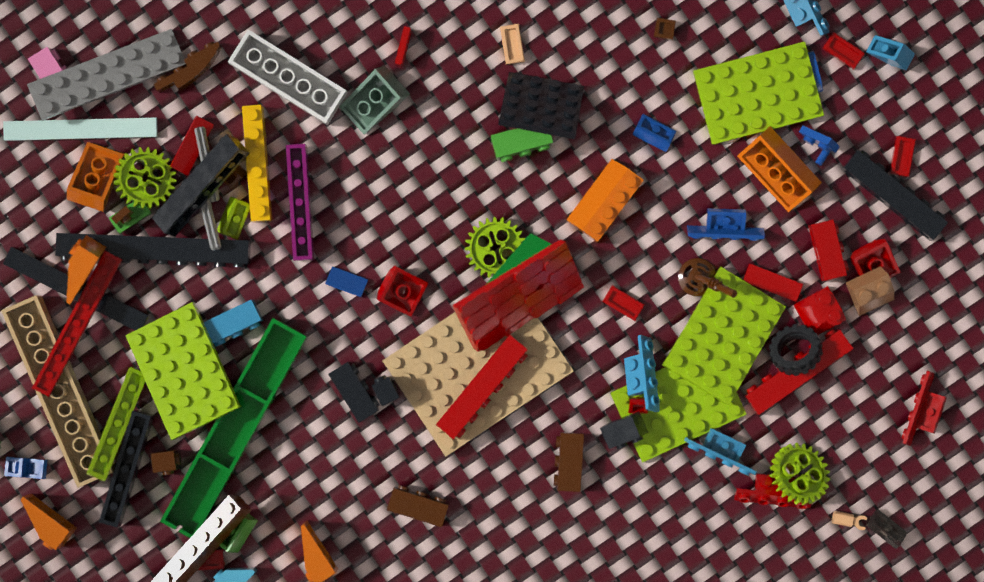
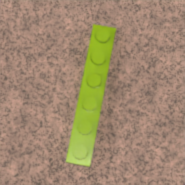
[86,367,145,481]

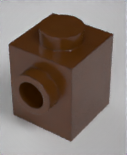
[151,450,181,475]

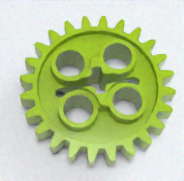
[113,147,177,210]
[465,217,525,278]
[770,443,830,505]

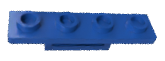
[687,208,765,241]

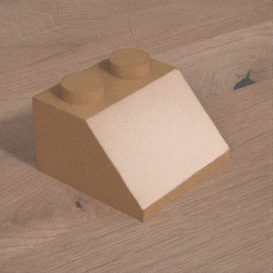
[846,266,894,316]

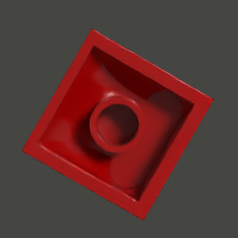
[850,239,901,278]
[377,265,428,317]
[793,286,846,335]

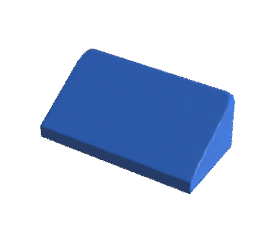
[633,114,677,152]
[325,266,368,297]

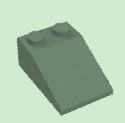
[339,66,410,135]

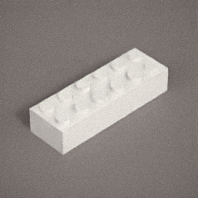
[228,30,348,125]

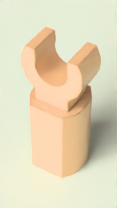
[832,511,867,530]

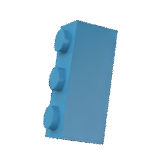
[204,300,263,347]

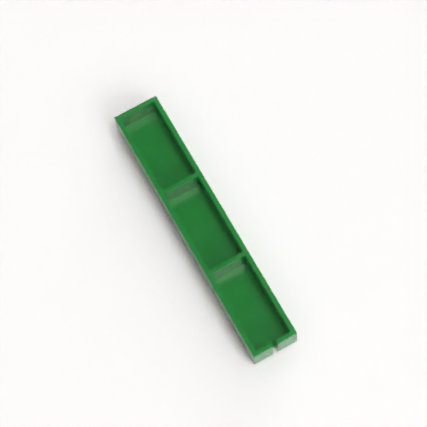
[160,318,308,538]

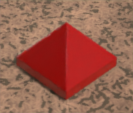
[628,396,648,414]

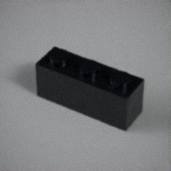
[328,362,380,423]

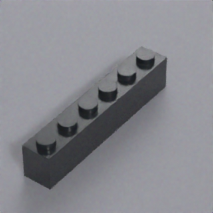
[152,134,249,237]
[841,150,948,241]
[99,410,155,528]

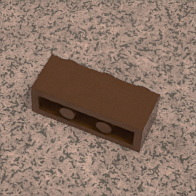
[553,432,584,492]
[387,485,449,527]

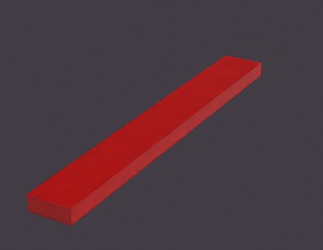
[32,250,122,397]

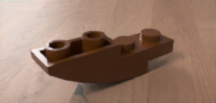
[153,41,222,93]

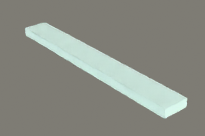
[3,118,158,141]

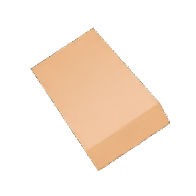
[500,24,525,65]

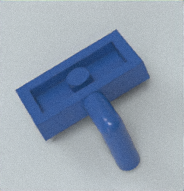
[799,126,840,166]

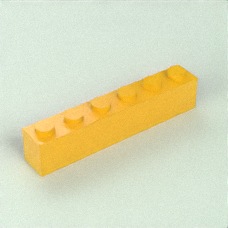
[242,105,273,222]

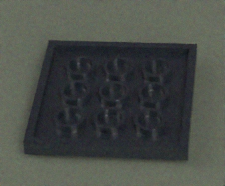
[498,72,584,140]

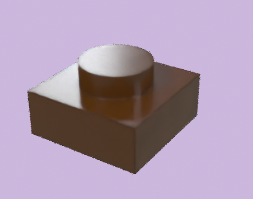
[653,18,676,40]
[111,205,134,225]

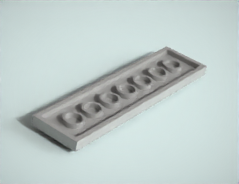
[27,29,186,121]

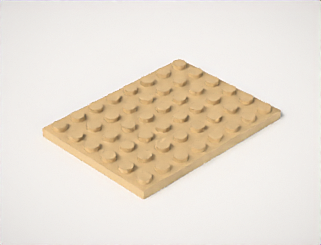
[382,312,574,457]

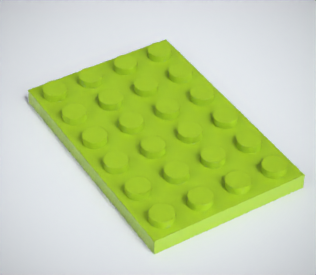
[693,42,824,145]
[662,267,786,405]
[125,302,241,440]
[610,367,747,463]

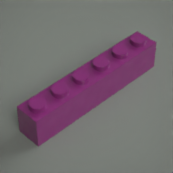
[286,144,314,261]

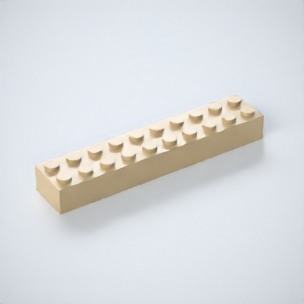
[1,295,115,488]

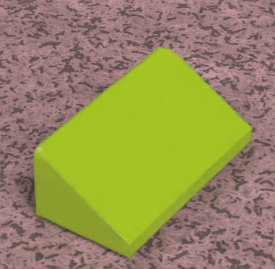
[217,197,250,240]

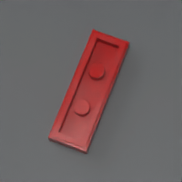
[170,116,214,176]
[743,263,803,302]

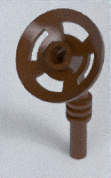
[678,258,737,298]

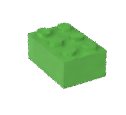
[491,128,553,162]

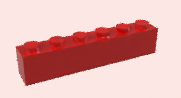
[743,329,854,415]
[436,335,528,440]

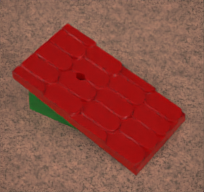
[452,233,584,352]

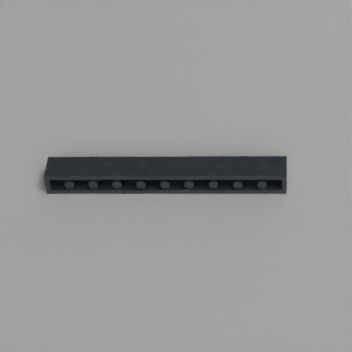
[55,233,251,268]

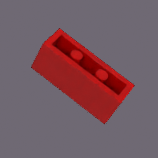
[808,219,849,281]

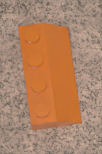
[737,126,822,212]
[566,159,644,243]

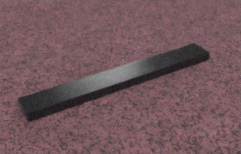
[3,247,149,330]

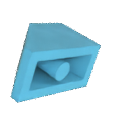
[213,567,257,582]

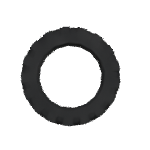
[769,324,823,376]

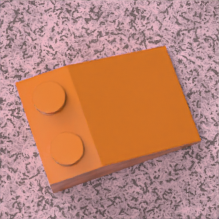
[67,142,124,212]
[67,235,106,304]
[21,493,77,550]
[301,521,338,582]

